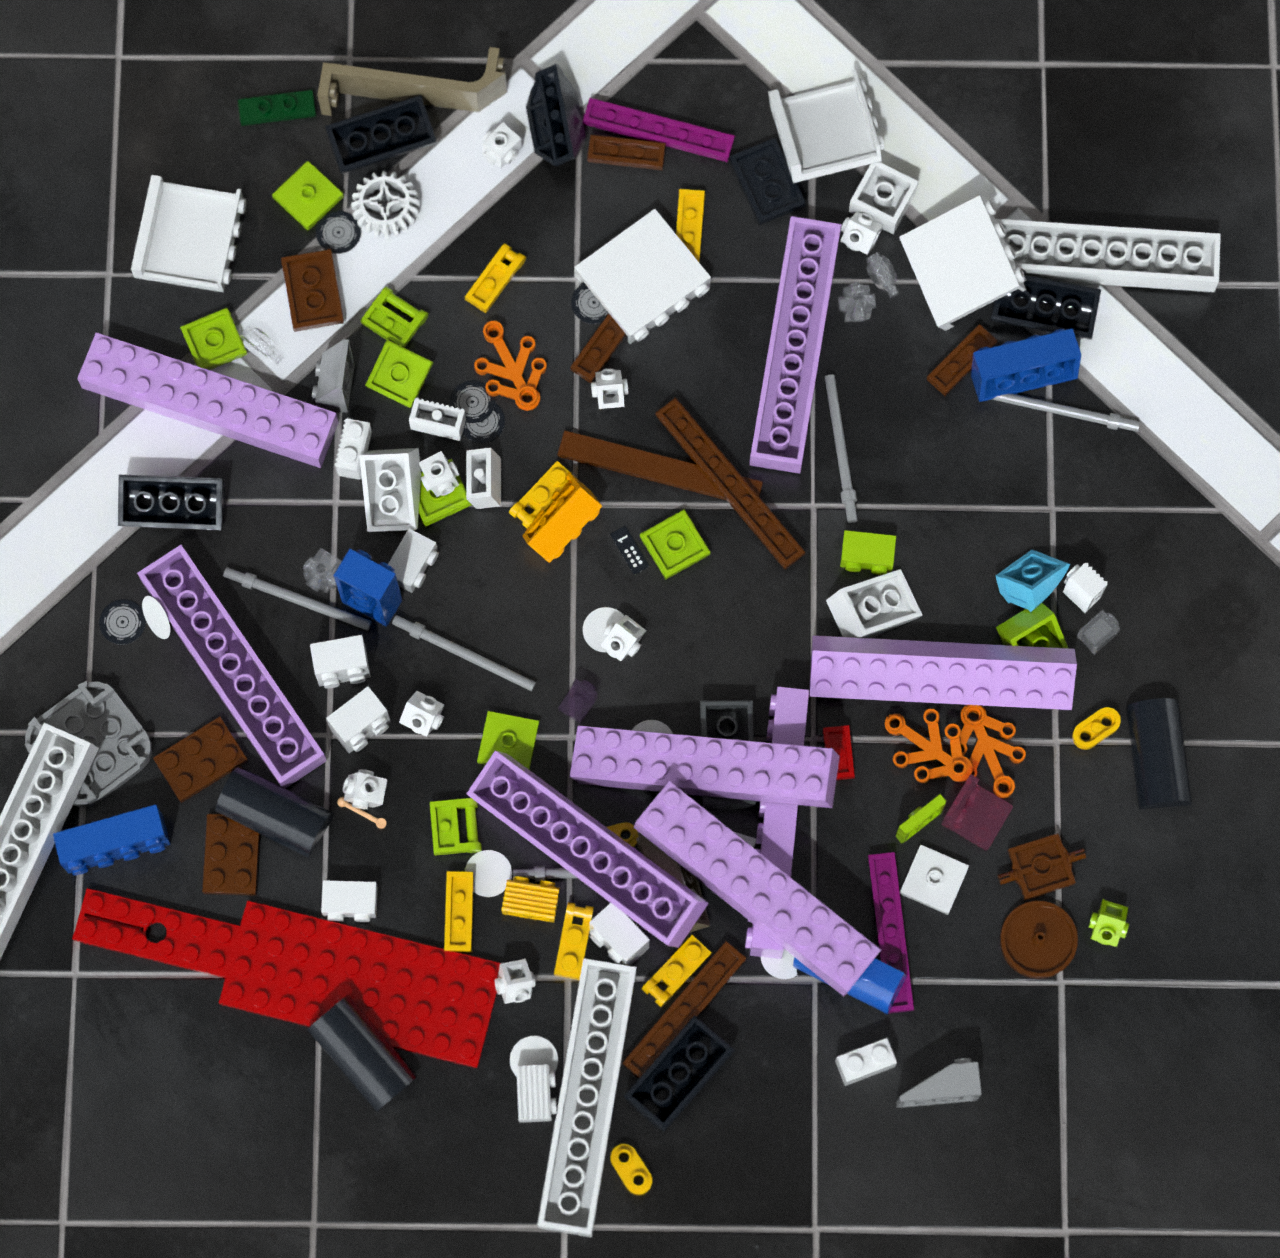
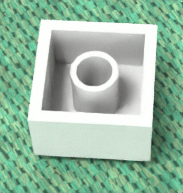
[849,162,919,234]
[310,635,371,688]
[326,687,391,754]
[589,903,649,966]

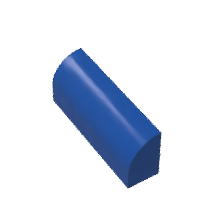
[793,958,907,1014]

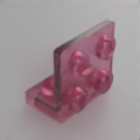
[941,774,1013,850]

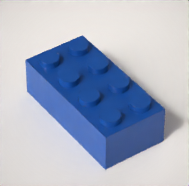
[971,328,1081,402]
[334,549,402,627]
[53,805,171,875]

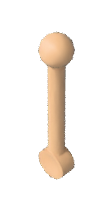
[337,797,387,829]

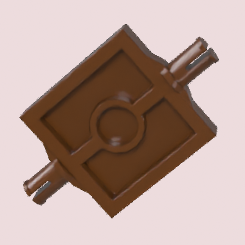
[997,833,1086,900]

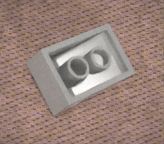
[312,339,355,413]
[896,1058,981,1108]

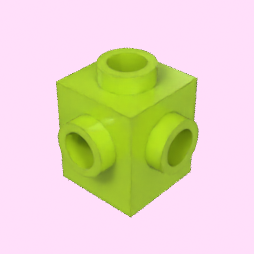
[1089,900,1129,947]

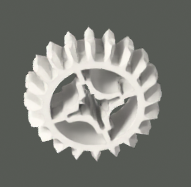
[351,170,420,239]

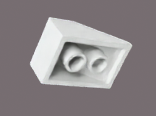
[359,448,421,532]
[826,569,922,639]

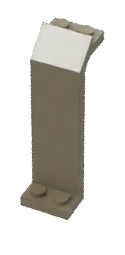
[318,47,507,116]

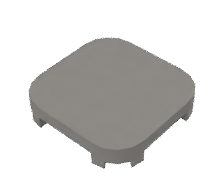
[25,681,152,807]

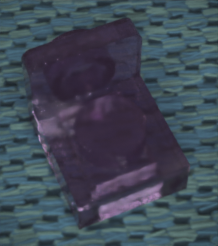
[558,679,598,724]

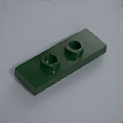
[238,90,316,126]

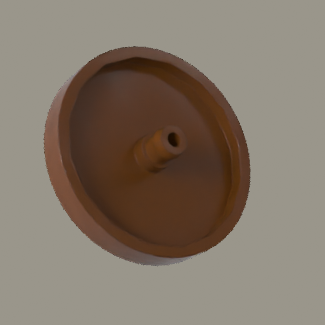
[1000,901,1078,979]

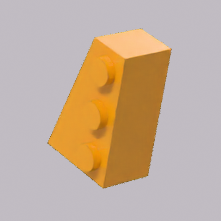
[523,472,602,563]

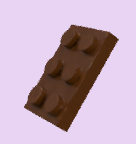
[281,249,344,332]
[153,717,248,803]
[202,814,260,896]

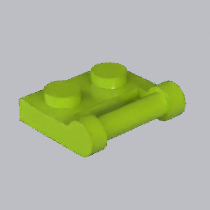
[360,286,429,348]
[430,798,482,855]

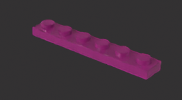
[583,98,735,162]
[868,852,914,1014]

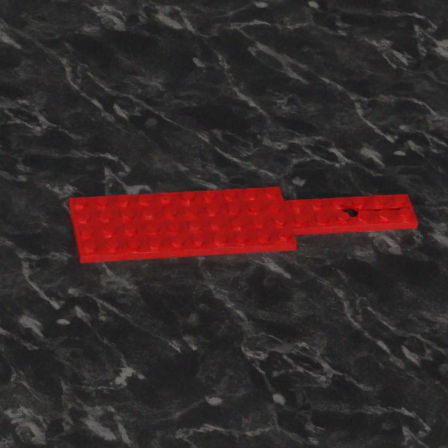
[72,888,502,1069]

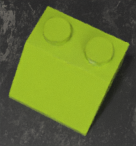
[996,603,1069,649]

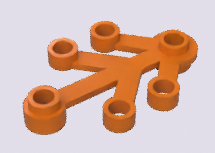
[474,321,547,411]
[959,705,1026,798]
[885,709,973,783]

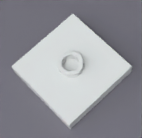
[900,845,969,915]

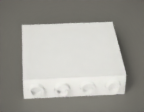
[768,70,885,183]
[131,175,246,292]
[899,195,1026,331]
[574,209,711,344]

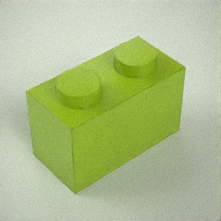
[840,530,896,575]

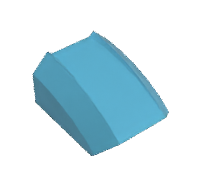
[995,550,1070,613]

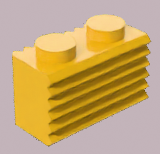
[502,876,560,923]

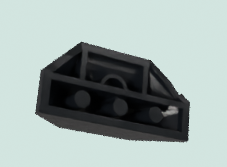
[526,64,586,166]

